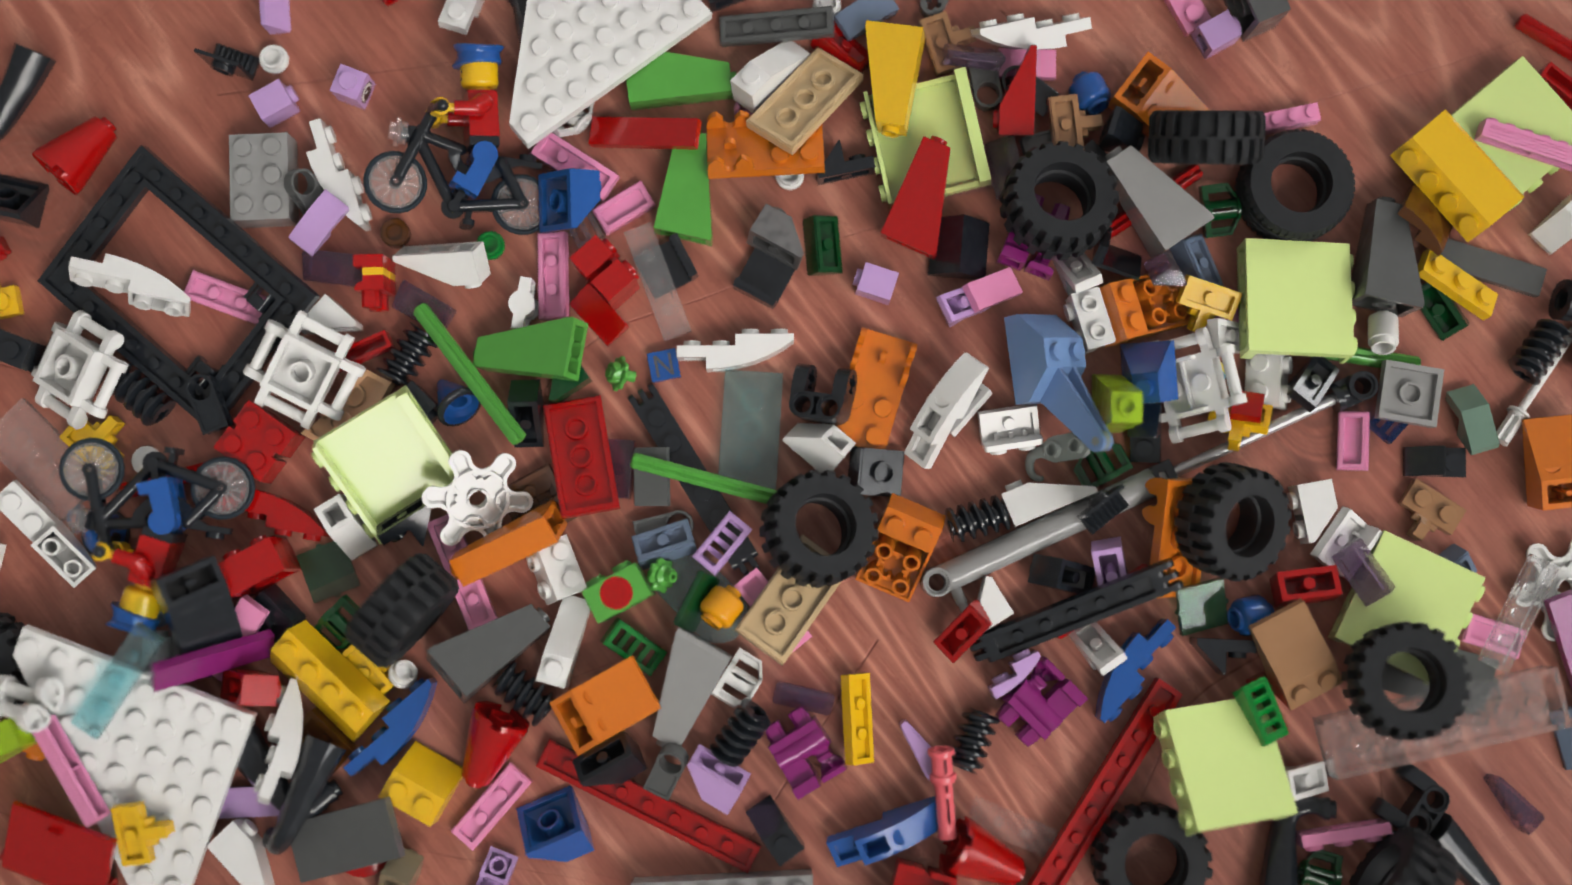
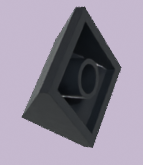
[0,174,49,228]
[927,214,990,280]

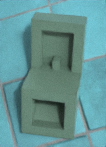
[1445,384,1500,455]

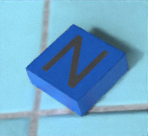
[647,348,681,383]

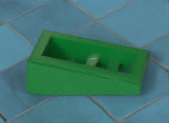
[600,617,667,677]
[1232,676,1290,747]

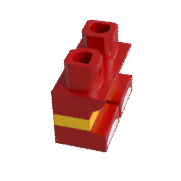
[353,254,396,312]

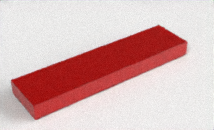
[589,117,702,150]

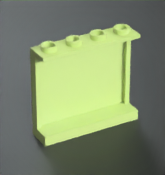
[1451,56,1572,211]
[860,67,991,209]
[1237,238,1358,364]
[311,385,454,545]
[1328,530,1485,685]
[1153,695,1298,837]

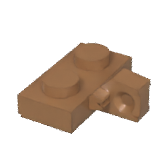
[918,11,977,76]
[1047,94,1103,151]
[1397,478,1467,541]

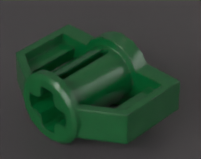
[1198,183,1242,238]
[1073,443,1133,488]
[314,594,360,650]
[1298,850,1343,885]

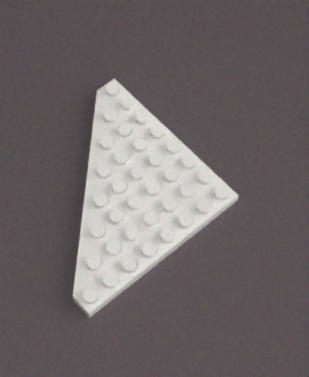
[509,0,712,149]
[13,625,257,885]

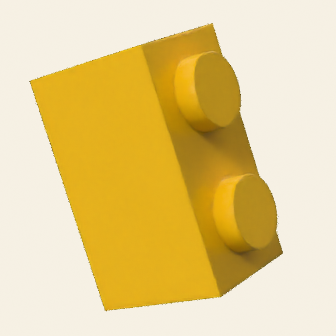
[378,741,463,827]

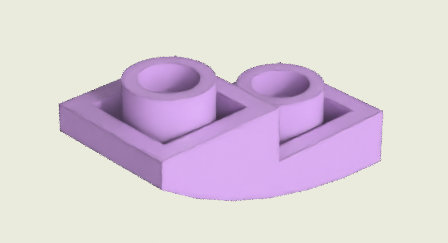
[288,189,350,257]
[987,648,1041,699]
[476,846,519,885]

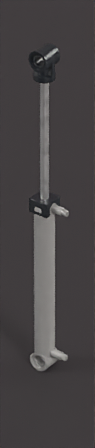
[920,371,1378,612]

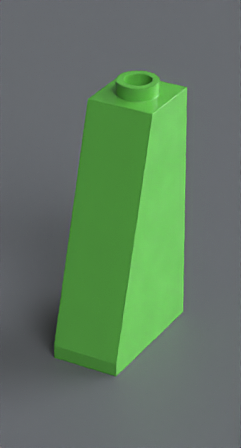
[626,52,736,111]
[653,130,713,246]
[473,317,588,381]

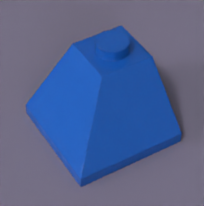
[538,168,602,233]
[1120,340,1178,403]
[516,785,595,862]

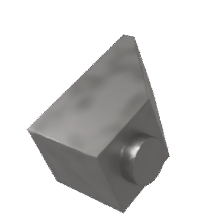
[746,204,804,270]

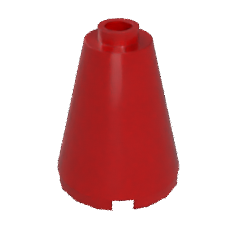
[32,116,117,195]
[461,701,530,789]
[939,816,1026,885]

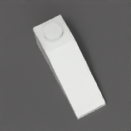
[730,41,811,113]
[392,241,491,289]
[1001,479,1098,527]
[536,595,591,689]
[206,818,275,885]

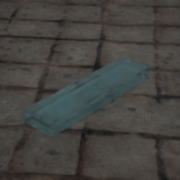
[70,622,165,740]

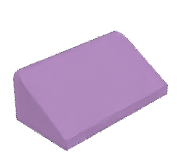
[259,0,291,35]

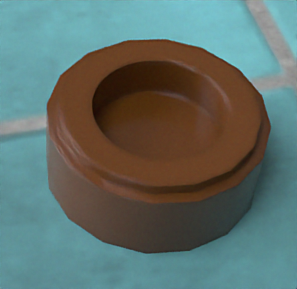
[380,218,411,248]

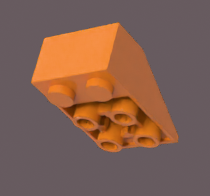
[1108,51,1210,137]
[1100,269,1190,348]
[1522,414,1572,511]
[855,493,946,602]
[550,655,661,756]

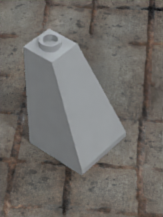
[1105,145,1215,258]
[652,627,733,748]

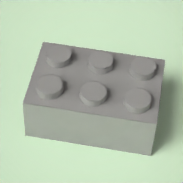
[229,132,299,228]

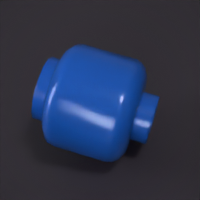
[1068,71,1111,115]
[1227,595,1274,636]

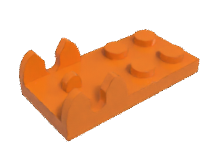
[706,110,825,179]
[836,327,918,449]
[1142,478,1201,598]

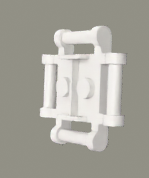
[31,310,129,429]
[243,310,366,430]
[1152,327,1248,444]

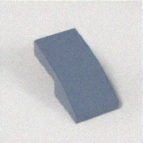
[834,0,899,42]

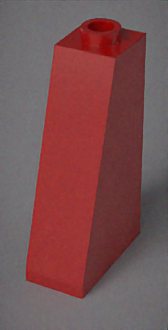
[881,136,951,260]

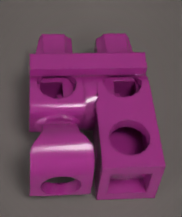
[996,194,1070,281]
[996,656,1088,747]
[765,705,847,800]

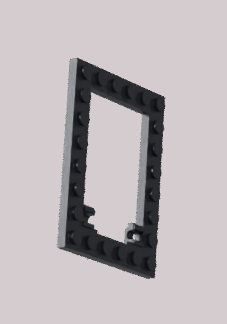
[38,145,320,420]

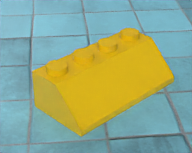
[1390,109,1524,242]
[270,620,391,743]

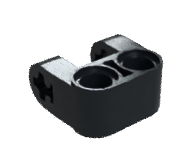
[789,364,857,426]
[1369,760,1450,835]

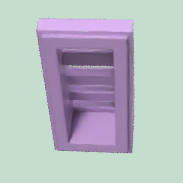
[692,511,752,576]
[899,719,932,781]

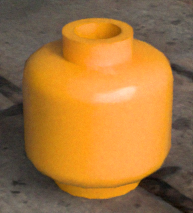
[700,585,744,630]

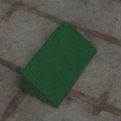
[803,215,843,276]
[1420,282,1470,341]
[673,570,720,632]

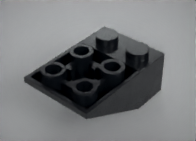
[148,556,243,655]

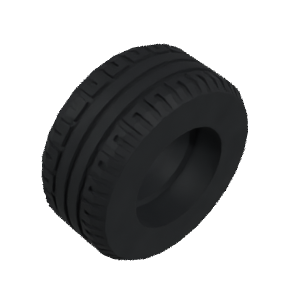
[1235,129,1355,241]

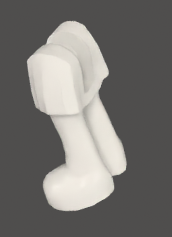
[0,675,63,733]

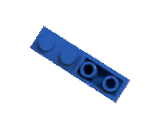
[1095,619,1177,723]
[343,677,438,777]
[826,796,938,867]

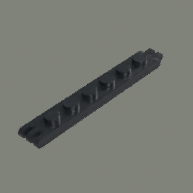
[627,382,760,577]
[970,558,1184,663]

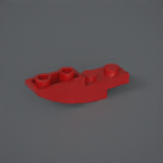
[215,487,330,542]

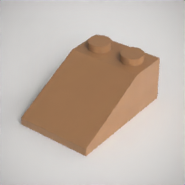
[1249,598,1343,711]

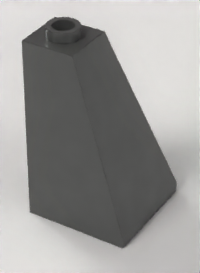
[1351,197,1425,317]
[426,604,550,704]

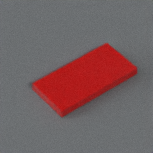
[543,395,620,519]

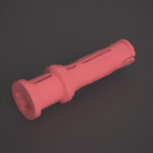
[927,745,957,841]

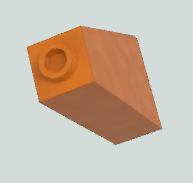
[449,499,568,587]

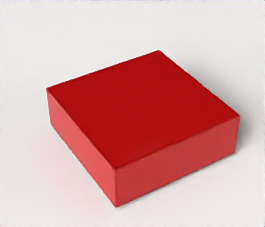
[1230,391,1265,423]

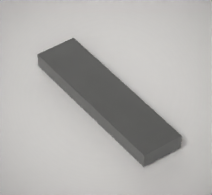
[720,6,835,47]
[1441,238,1547,298]

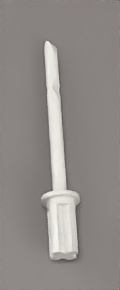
[1496,326,1572,447]

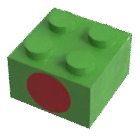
[581,560,656,623]

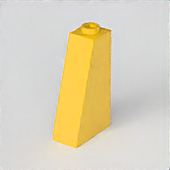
[865,20,925,138]

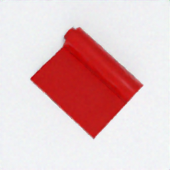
[0,800,118,885]

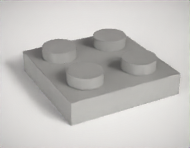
[1374,359,1444,428]

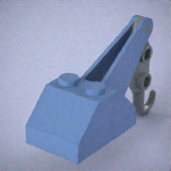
[1004,314,1113,482]

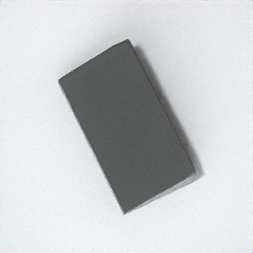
[633,447,670,506]

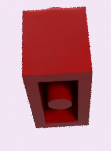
[1269,565,1343,608]
[220,669,281,706]

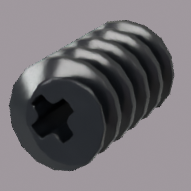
[1508,319,1572,385]
[376,322,438,386]
[112,363,176,426]
[945,495,1010,542]
[492,661,554,727]
[710,699,770,767]
[951,707,1000,774]

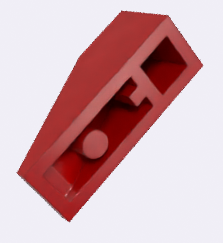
[993,45,1037,135]

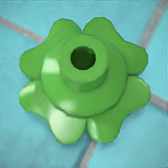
[605,356,636,391]
[647,558,678,593]

